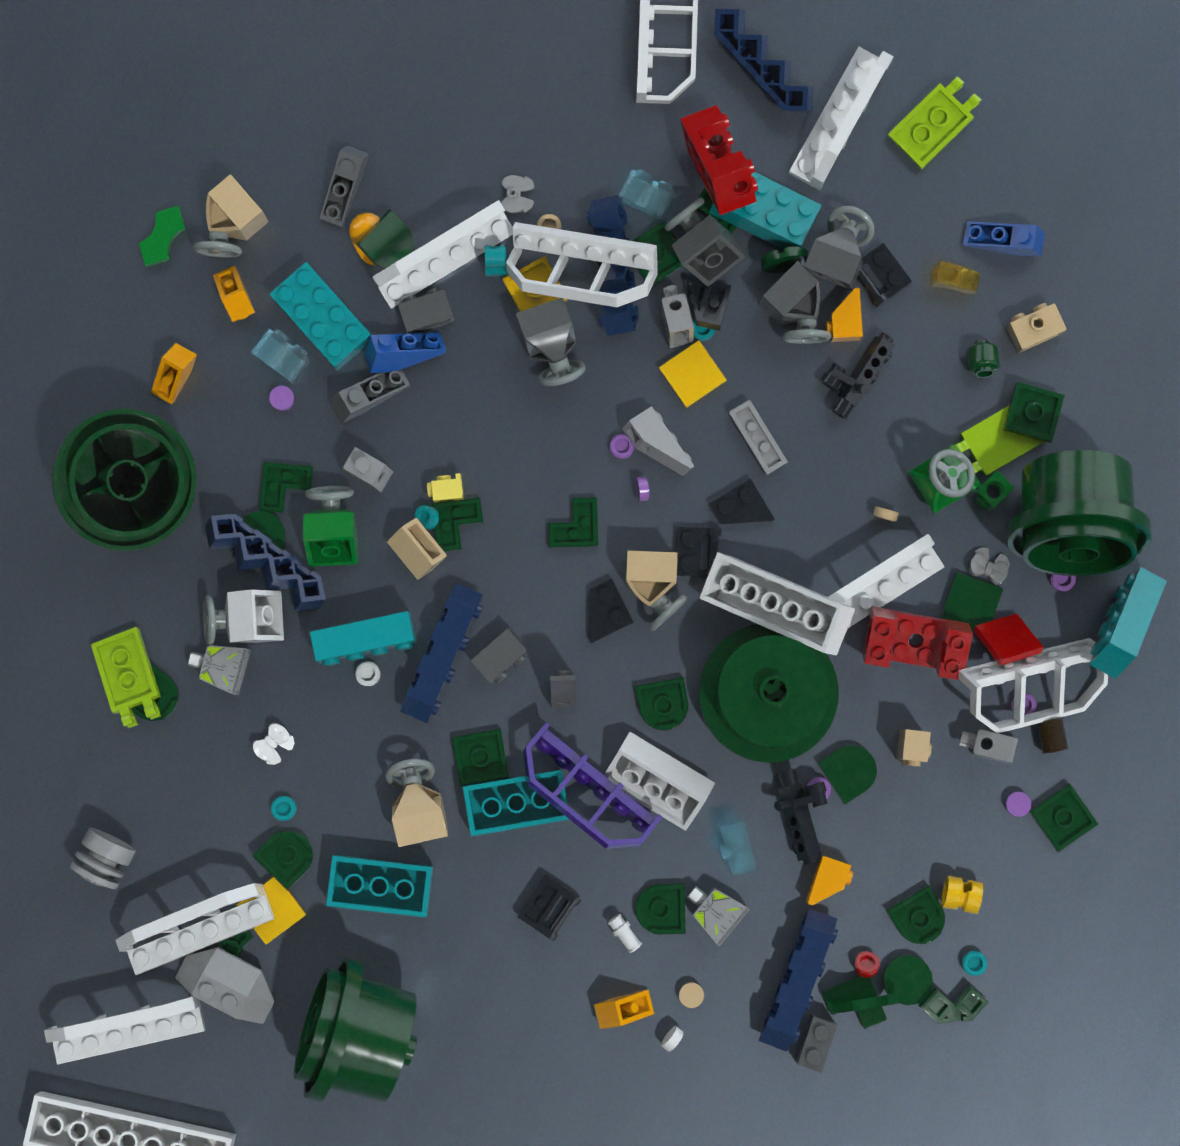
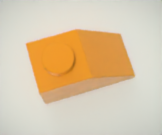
[213,266,255,322]
[826,288,863,342]
[151,343,197,405]
[805,855,854,905]
[594,989,654,1029]

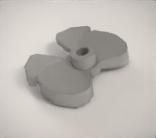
[501,175,535,214]
[969,547,1010,585]

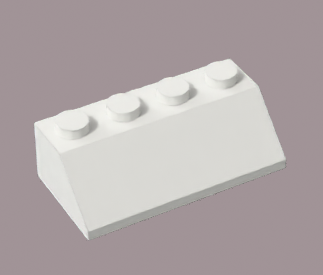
[604,732,715,831]

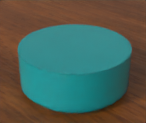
[692,320,715,341]
[414,505,439,530]
[271,796,297,821]
[961,950,988,976]

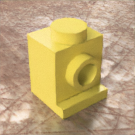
[427,473,464,503]

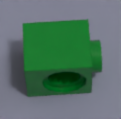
[973,470,1015,511]

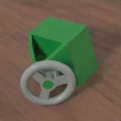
[909,444,982,514]
[303,486,358,567]

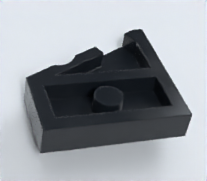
[684,276,731,331]
[708,479,775,525]
[590,579,634,644]

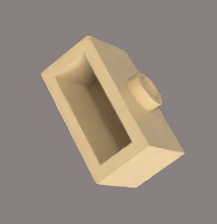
[1006,303,1067,353]
[387,518,447,580]
[896,729,932,767]

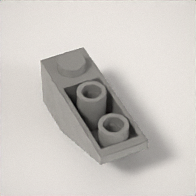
[622,406,694,476]

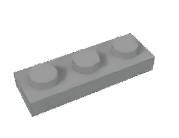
[728,400,788,476]

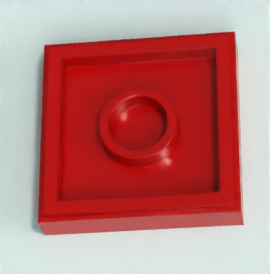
[974,613,1044,666]

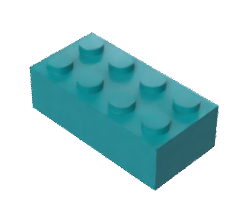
[709,172,822,250]
[270,262,371,371]
[1089,567,1167,679]
[310,611,417,667]
[463,770,570,836]
[326,855,434,917]

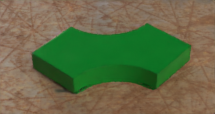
[138,206,186,267]

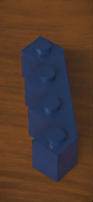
[715,9,814,111]
[586,195,639,336]
[205,514,326,611]
[400,583,484,723]
[759,908,838,1052]

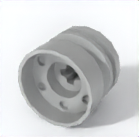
[69,828,136,889]

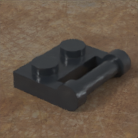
[857,243,912,307]
[676,527,721,578]
[517,875,582,942]

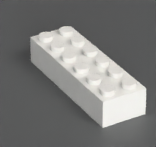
[700,552,855,656]

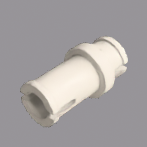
[607,914,642,953]

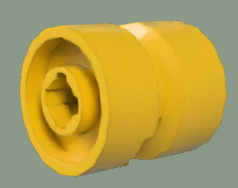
[941,875,983,914]

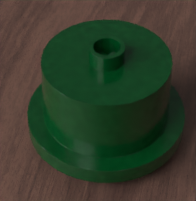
[51,409,196,551]
[1007,450,1152,576]
[699,624,839,763]
[293,957,417,1102]

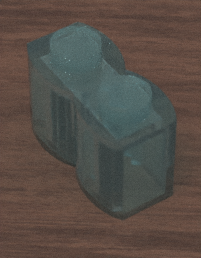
[619,169,675,221]
[251,329,310,384]

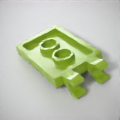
[887,76,981,170]
[956,405,1044,477]
[91,627,161,728]

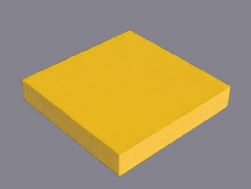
[502,256,568,312]
[659,340,727,408]
[237,878,307,945]

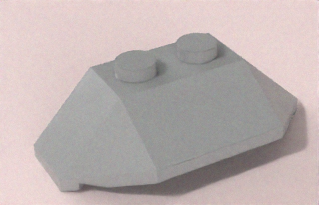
[175,947,275,1024]

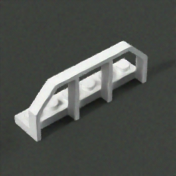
[636,0,698,104]
[788,47,894,190]
[372,200,513,308]
[506,222,658,307]
[829,534,944,629]
[958,638,1108,733]
[115,883,275,975]
[44,995,206,1065]

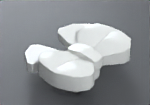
[252,723,294,765]

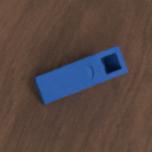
[963,221,1045,257]
[364,332,446,373]

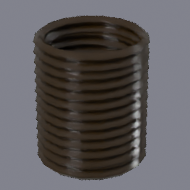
[1037,718,1069,754]

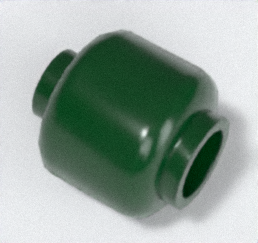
[966,340,1000,378]

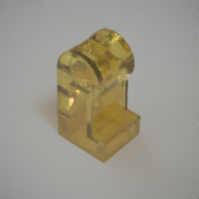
[930,261,981,294]

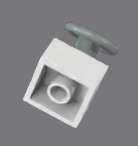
[203,590,284,645]

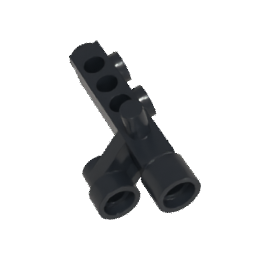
[819,332,894,420]
[774,769,828,865]

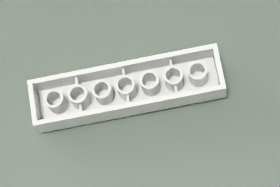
[23,1091,236,1146]

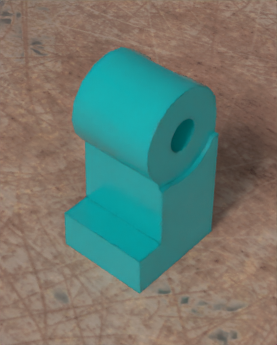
[485,245,507,277]

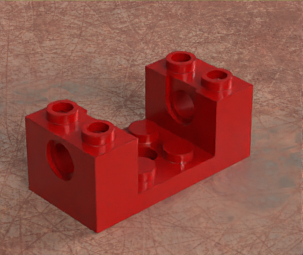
[680,105,758,215]
[862,606,973,680]

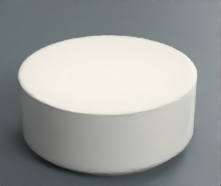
[355,661,381,686]
[661,1026,683,1052]

